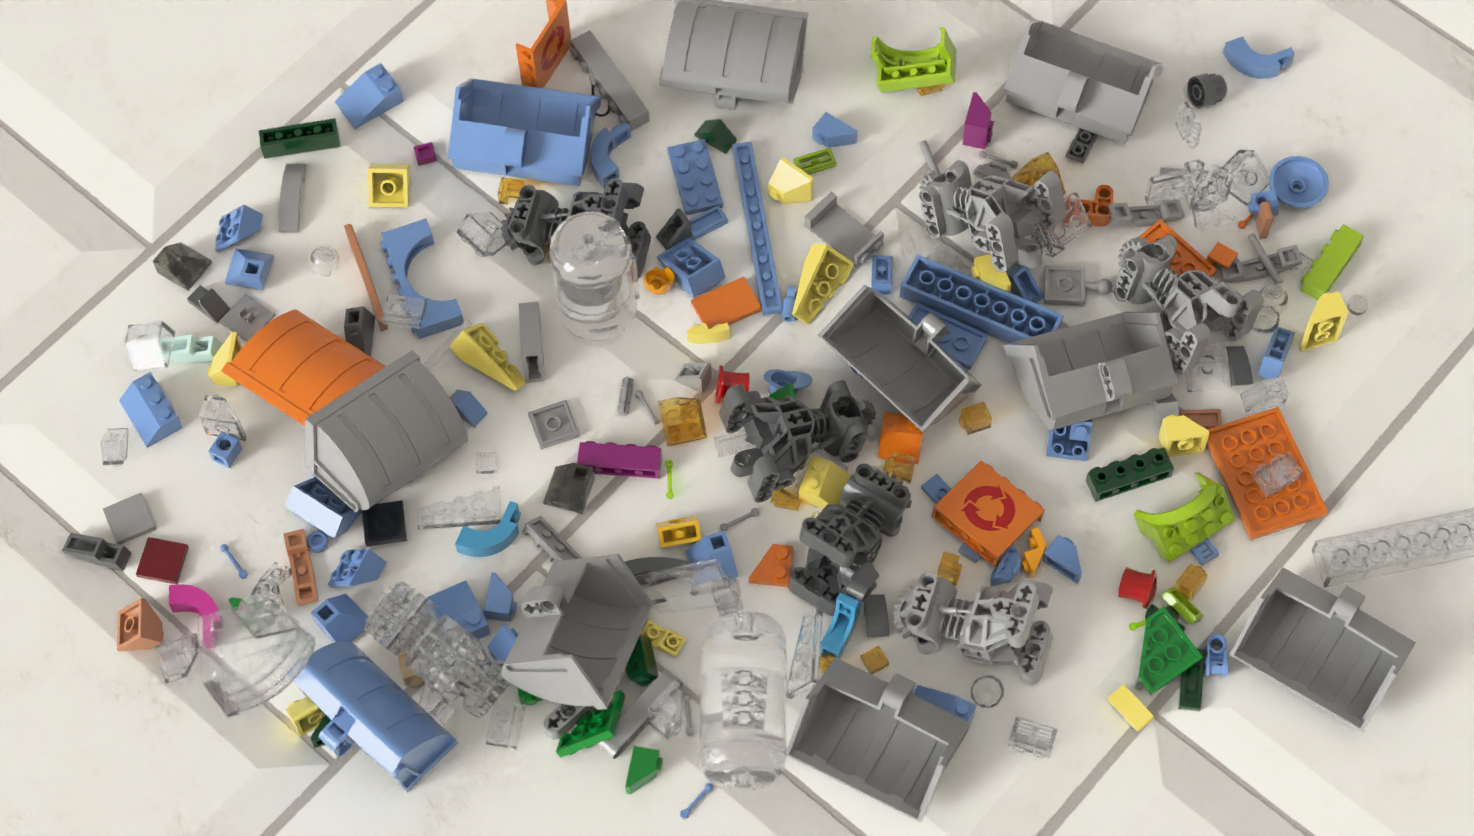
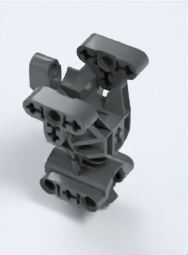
[500,178,651,280]
[719,380,876,503]
[788,463,912,616]

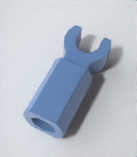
[782,286,796,322]

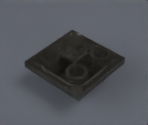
[153,242,212,291]
[543,463,595,514]

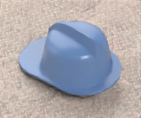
[764,369,813,394]

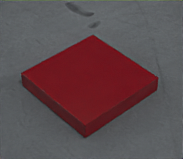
[136,537,189,585]

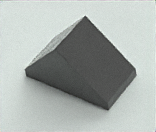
[656,208,692,250]

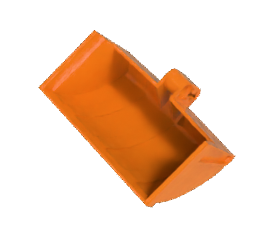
[221,309,386,426]

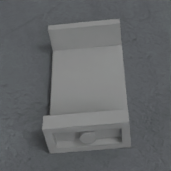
[805,191,884,268]

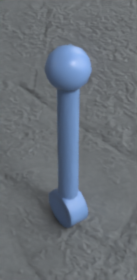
[220,544,248,579]
[680,783,713,819]

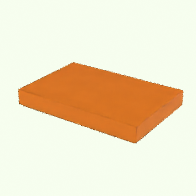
[691,277,762,329]

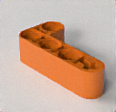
[1061,184,1114,226]

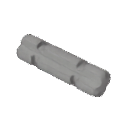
[617,377,634,415]

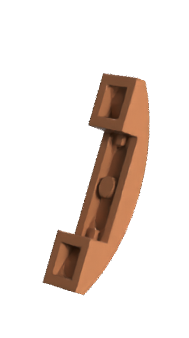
[283,529,318,606]

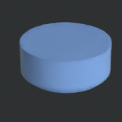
[307,531,329,553]

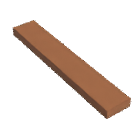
[344,224,388,332]

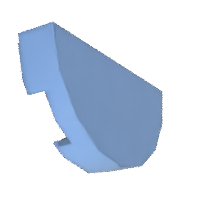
[992,545,1022,583]

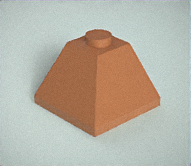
[117,598,164,651]

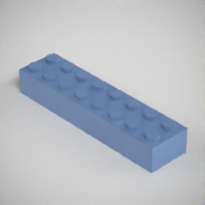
[900,254,1064,343]

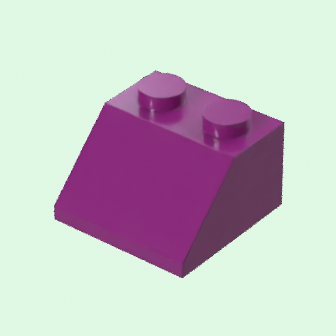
[962,92,994,149]

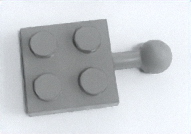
[1044,265,1113,305]

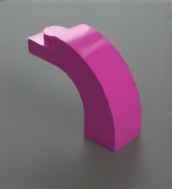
[169,584,223,649]

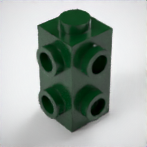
[627,635,659,686]

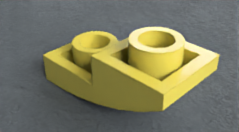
[687,323,731,344]
[640,620,686,657]
[1107,685,1154,732]

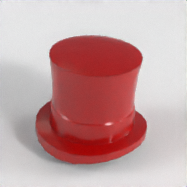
[714,365,750,404]
[1118,567,1157,609]

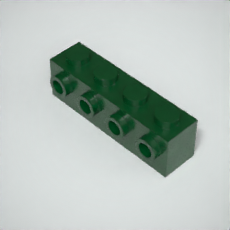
[259,118,341,159]
[1086,447,1174,502]

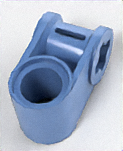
[1204,634,1228,677]

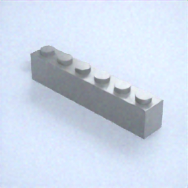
[570,30,650,131]

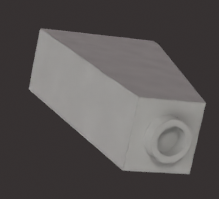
[519,301,546,382]

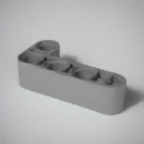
[544,704,594,740]

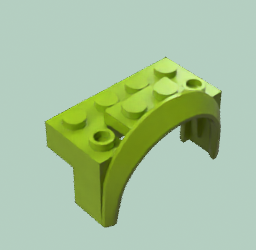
[870,27,956,93]
[1133,472,1235,563]

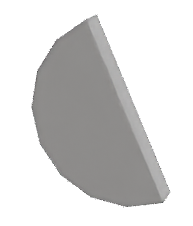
[973,161,1011,180]

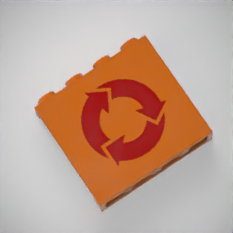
[516,0,571,88]
[931,461,1045,567]

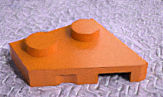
[749,544,793,587]

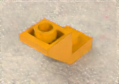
[1021,527,1047,579]

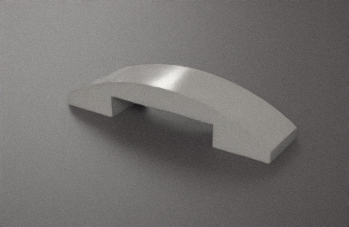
[279,164,306,233]
[1108,199,1185,227]
[1219,245,1302,282]

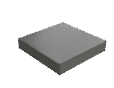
[528,400,579,449]
[103,493,156,545]

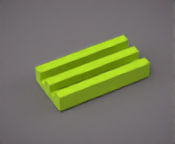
[794,148,837,175]
[1161,587,1204,625]

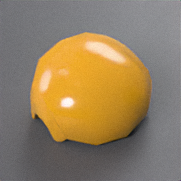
[643,266,675,295]

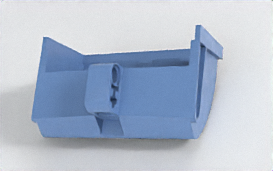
[448,78,602,186]
[288,641,458,793]

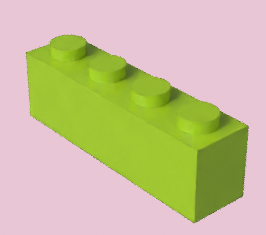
[1300,224,1364,300]

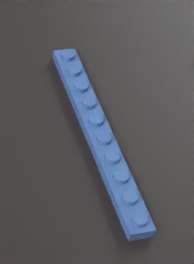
[732,142,783,315]

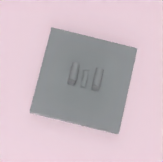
[219,294,275,342]

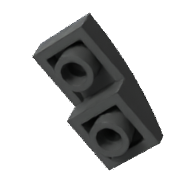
[1065,128,1098,164]
[1224,346,1253,386]
[864,594,890,637]

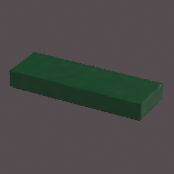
[1178,648,1205,711]

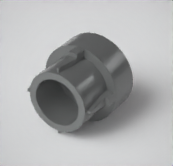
[1187,73,1227,109]

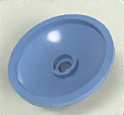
[1269,156,1329,208]

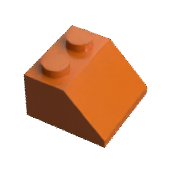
[878,412,923,464]

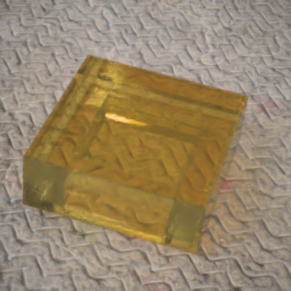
[860,646,889,675]

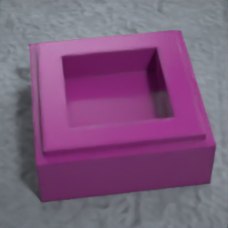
[413,142,437,166]

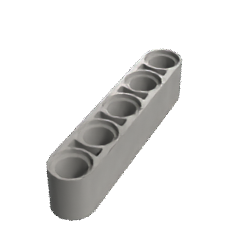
[597,670,683,759]

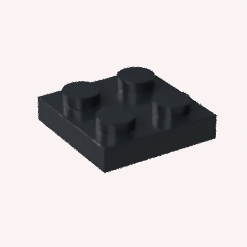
[362,500,407,547]

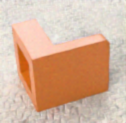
[1207,242,1238,269]

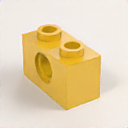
[656,515,702,548]

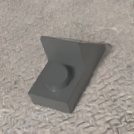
[187,285,230,323]

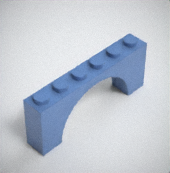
[380,219,464,339]

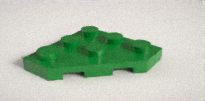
[1138,607,1203,695]
[556,690,625,758]

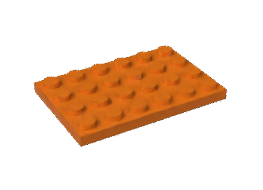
[1206,407,1329,540]

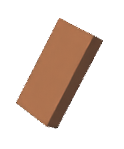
[1255,201,1273,239]
[1179,409,1222,429]

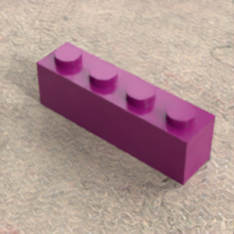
[577,441,662,479]

